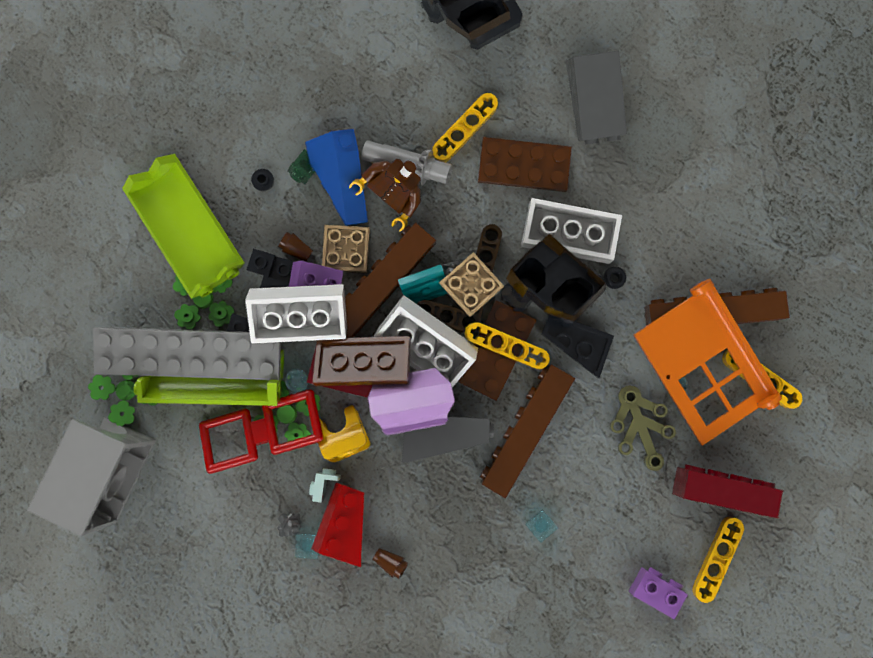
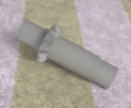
[361,140,453,186]

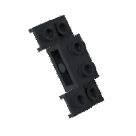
[227,248,294,332]

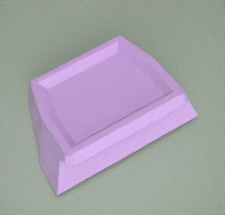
[368,368,455,435]

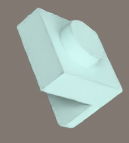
[309,468,341,502]

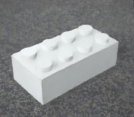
[521,198,622,264]
[245,284,347,343]
[374,295,478,388]

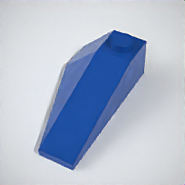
[305,129,368,226]

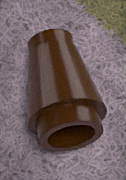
[278,232,313,261]
[372,548,408,579]

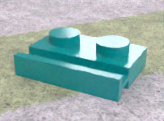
[398,264,447,304]

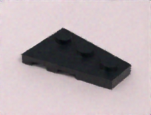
[541,314,614,379]

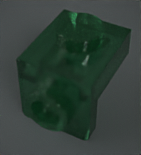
[287,149,315,185]

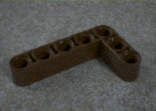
[417,224,502,333]

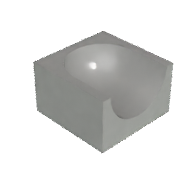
[27,417,156,536]

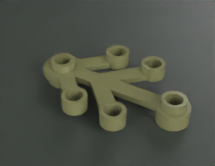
[610,385,676,471]

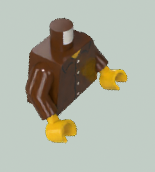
[349,159,421,232]

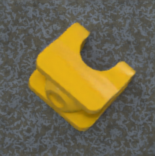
[318,405,370,463]

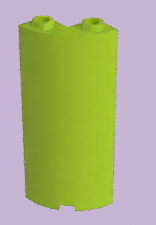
[122,154,245,299]
[134,350,284,406]

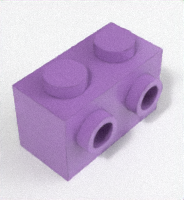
[289,261,343,287]
[629,567,688,620]

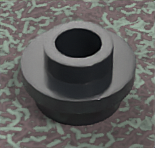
[251,169,274,191]
[603,266,626,289]

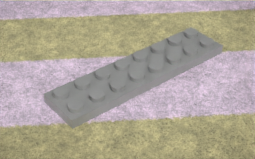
[93,327,281,380]

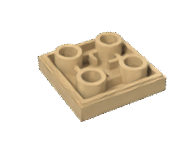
[322,225,370,273]
[439,252,504,317]

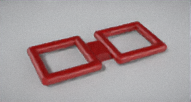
[199,389,323,474]

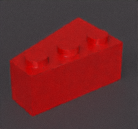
[311,483,364,567]

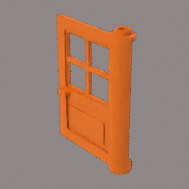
[633,279,782,446]

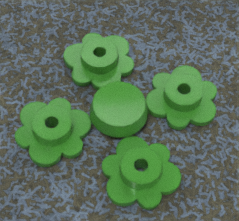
[173,275,234,329]
[88,375,158,427]
[254,380,320,442]

